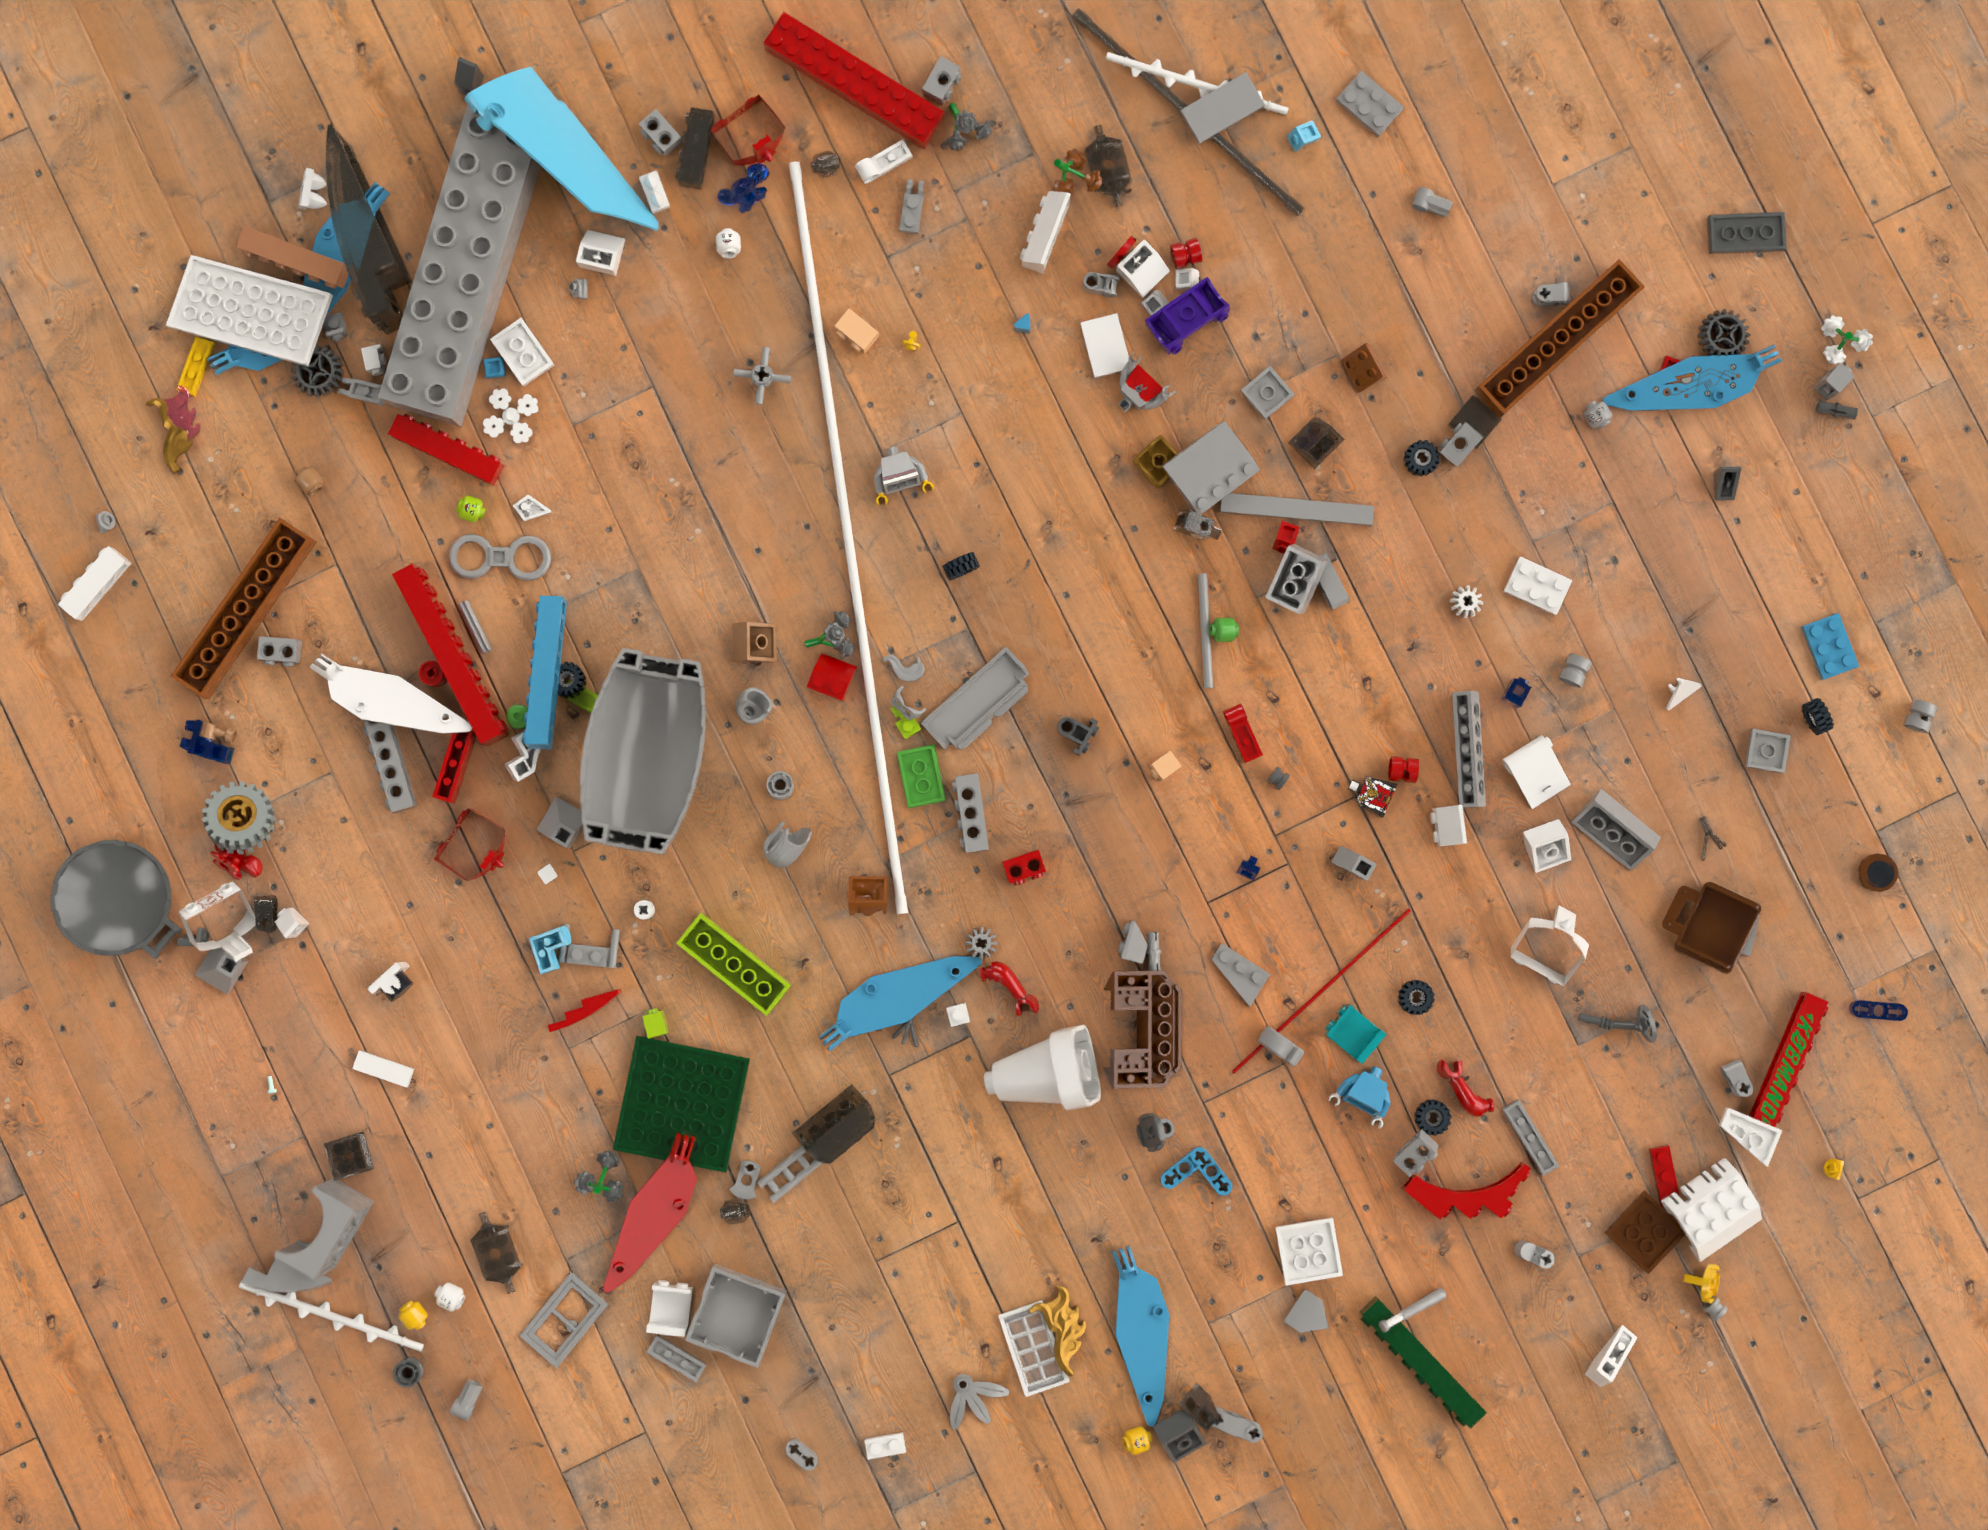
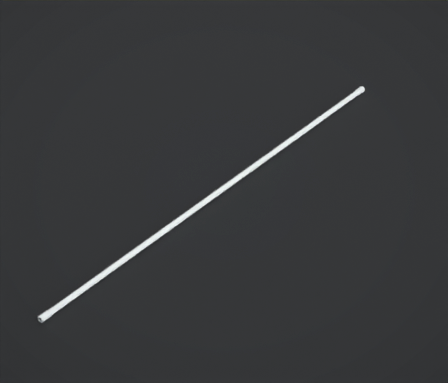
[789,161,908,914]

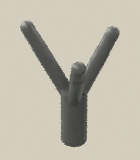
[892,1016,918,1047]

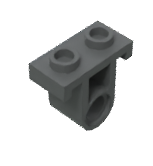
[1057,717,1099,756]

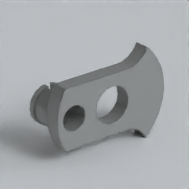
[729,1160,761,1199]

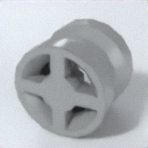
[1702,1296,1728,1321]

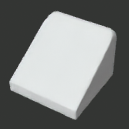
[1176,268,1199,290]

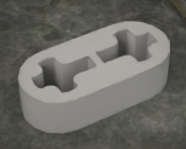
[785,1438,818,1470]

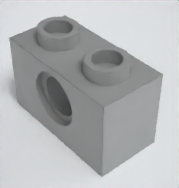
[922,56,962,105]
[1813,363,1855,400]
[1440,422,1483,467]

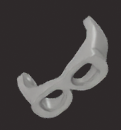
[891,686,927,720]

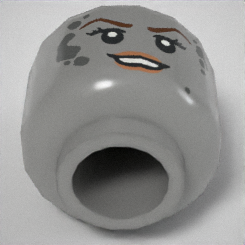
[1583,400,1612,430]

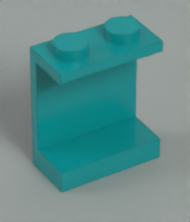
[1324,1004,1387,1064]

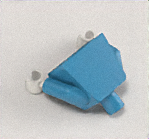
[1329,1067,1391,1128]

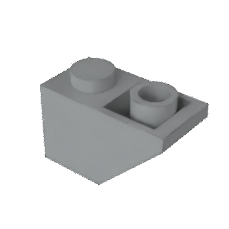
[1331,846,1377,881]

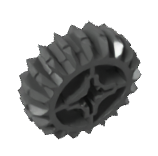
[1697,309,1750,357]
[291,345,344,398]

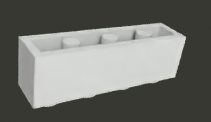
[58,546,131,621]

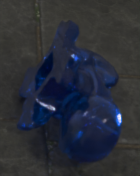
[717,163,770,213]

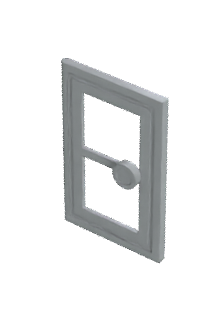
[519,1272,609,1368]

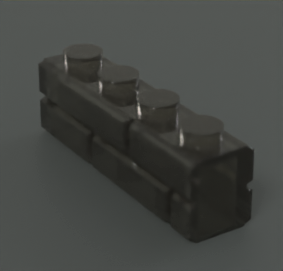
[675,107,715,190]

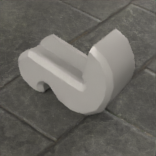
[1257,1026,1304,1067]

